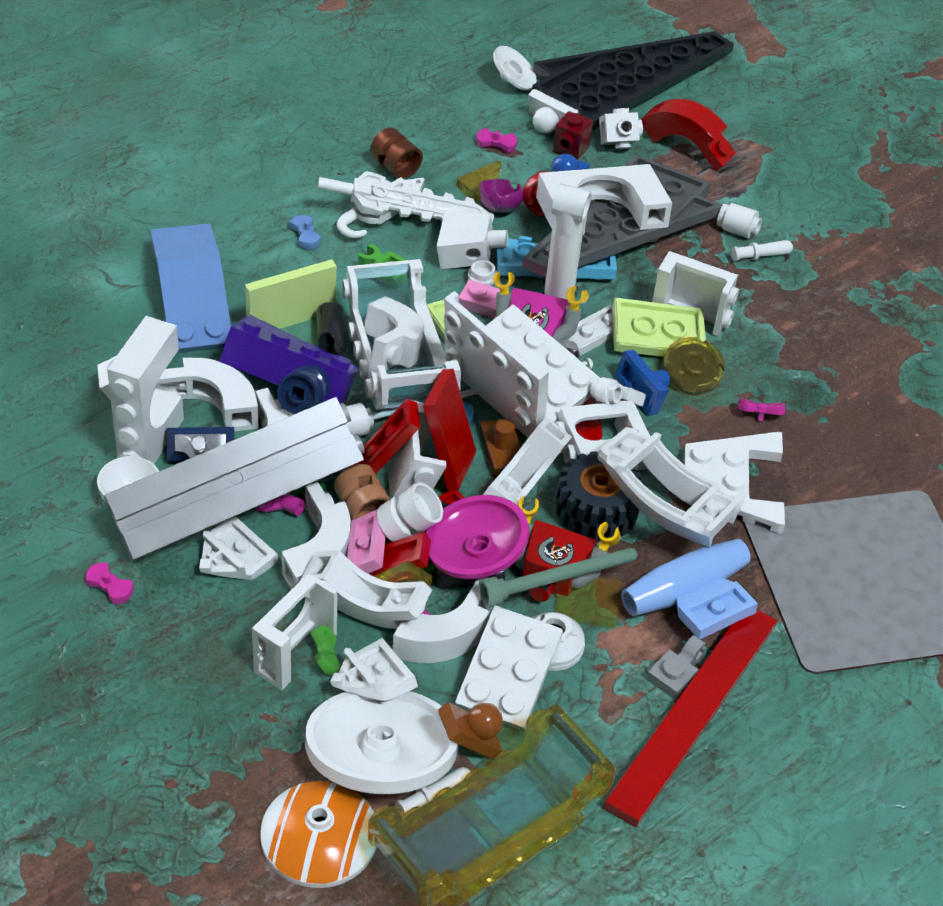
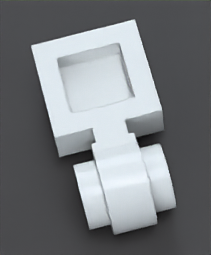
[591,377,646,407]

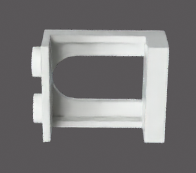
[554,400,650,470]
[252,573,338,691]

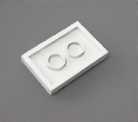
[455,605,563,732]

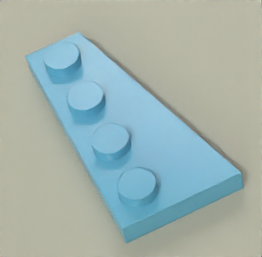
[495,235,617,280]

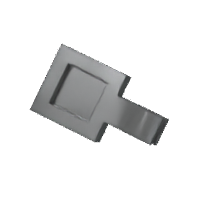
[647,635,706,700]

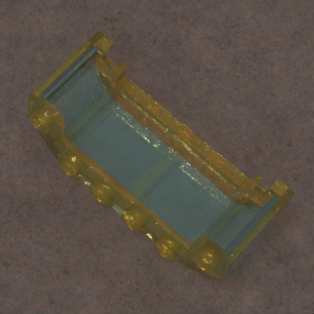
[368,703,616,906]

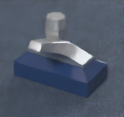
[167,427,235,463]

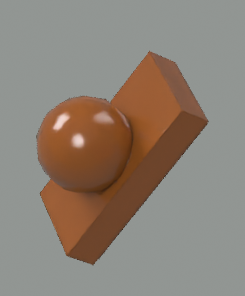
[438,702,503,760]

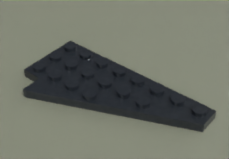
[532,31,734,131]

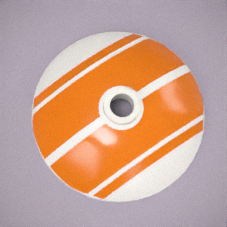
[260,781,378,888]

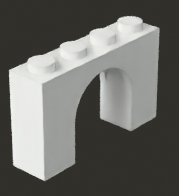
[536,164,672,235]
[107,316,184,464]

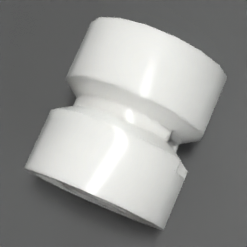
[377,482,443,542]

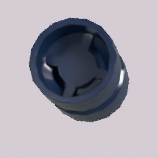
[277,364,331,414]

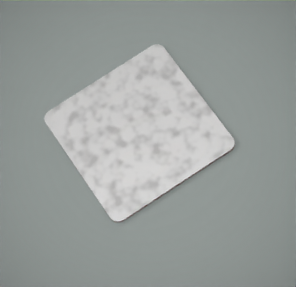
[743,490,943,674]

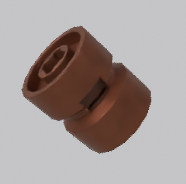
[370,127,423,179]

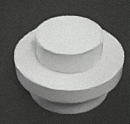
[468,260,497,286]

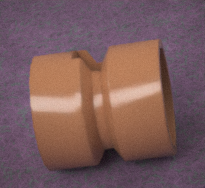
[334,464,390,520]

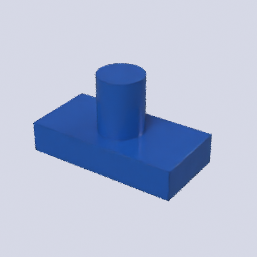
[614,350,670,416]

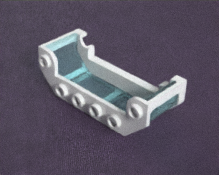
[342,259,461,411]

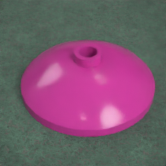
[426,495,530,579]

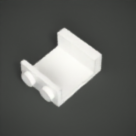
[387,400,446,499]

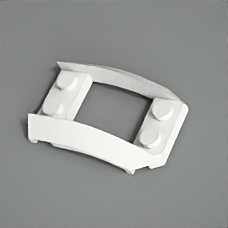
[598,427,746,548]

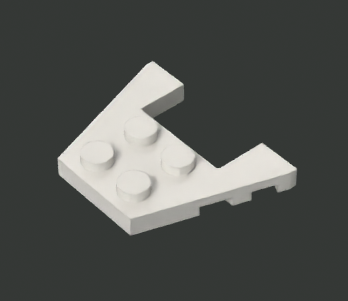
[684,432,785,534]

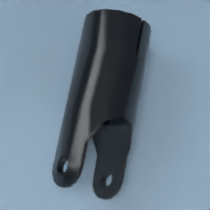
[316,302,346,357]

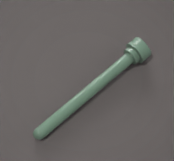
[478,548,638,608]

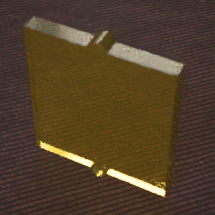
[555,577,623,629]

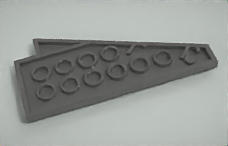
[522,154,722,277]

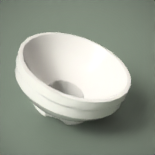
[97,456,159,501]
[532,612,585,671]

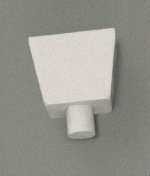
[436,210,509,269]

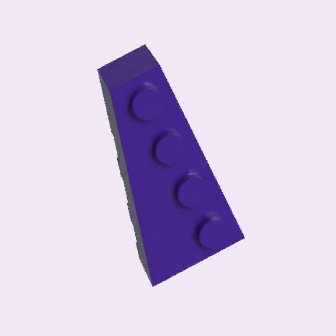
[219,315,358,404]

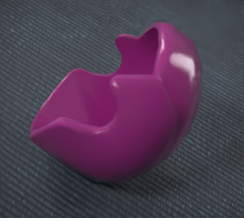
[479,179,524,213]

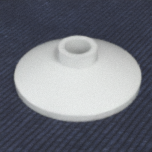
[493,46,537,90]

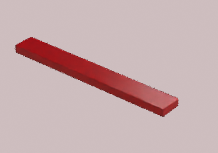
[604,610,777,828]

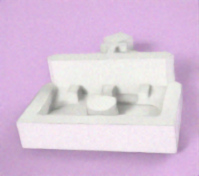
[199,516,279,580]
[330,638,418,701]

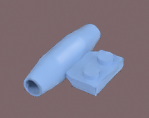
[621,539,758,639]

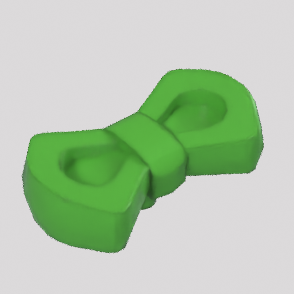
[311,625,342,676]

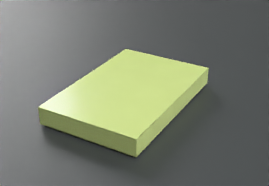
[245,259,337,329]
[612,298,707,357]

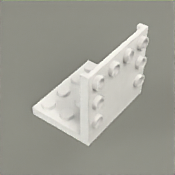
[444,291,600,438]

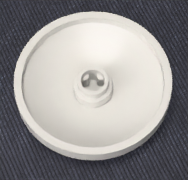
[305,691,458,794]

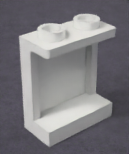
[652,251,739,337]

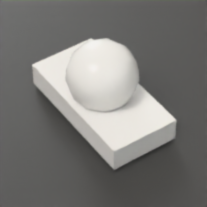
[528,89,578,134]

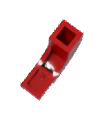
[640,99,736,171]

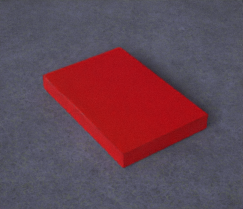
[423,368,477,490]

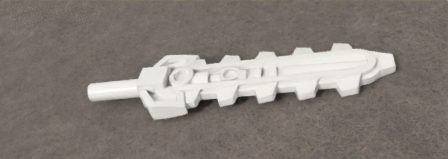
[317,171,494,223]

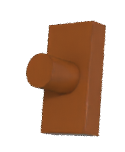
[479,419,521,478]

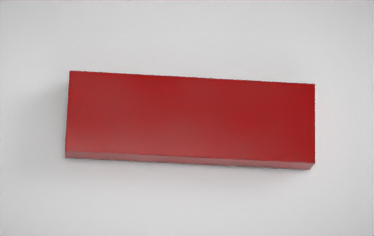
[355,398,420,474]

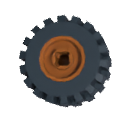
[555,451,644,541]

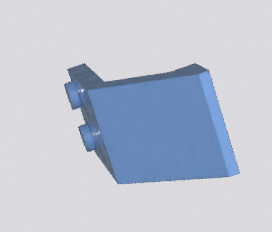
[150,223,231,353]

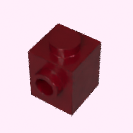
[553,111,593,160]

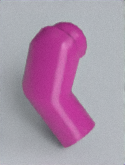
[256,493,305,516]

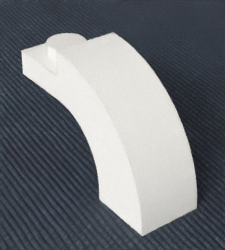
[393,577,492,663]

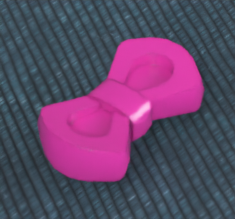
[476,128,517,153]
[738,398,786,421]
[85,562,134,605]

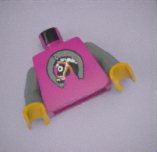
[493,271,589,344]

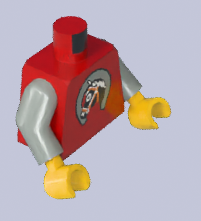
[515,496,621,602]

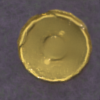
[662,336,725,396]

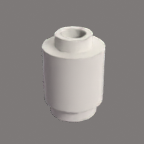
[717,203,762,239]

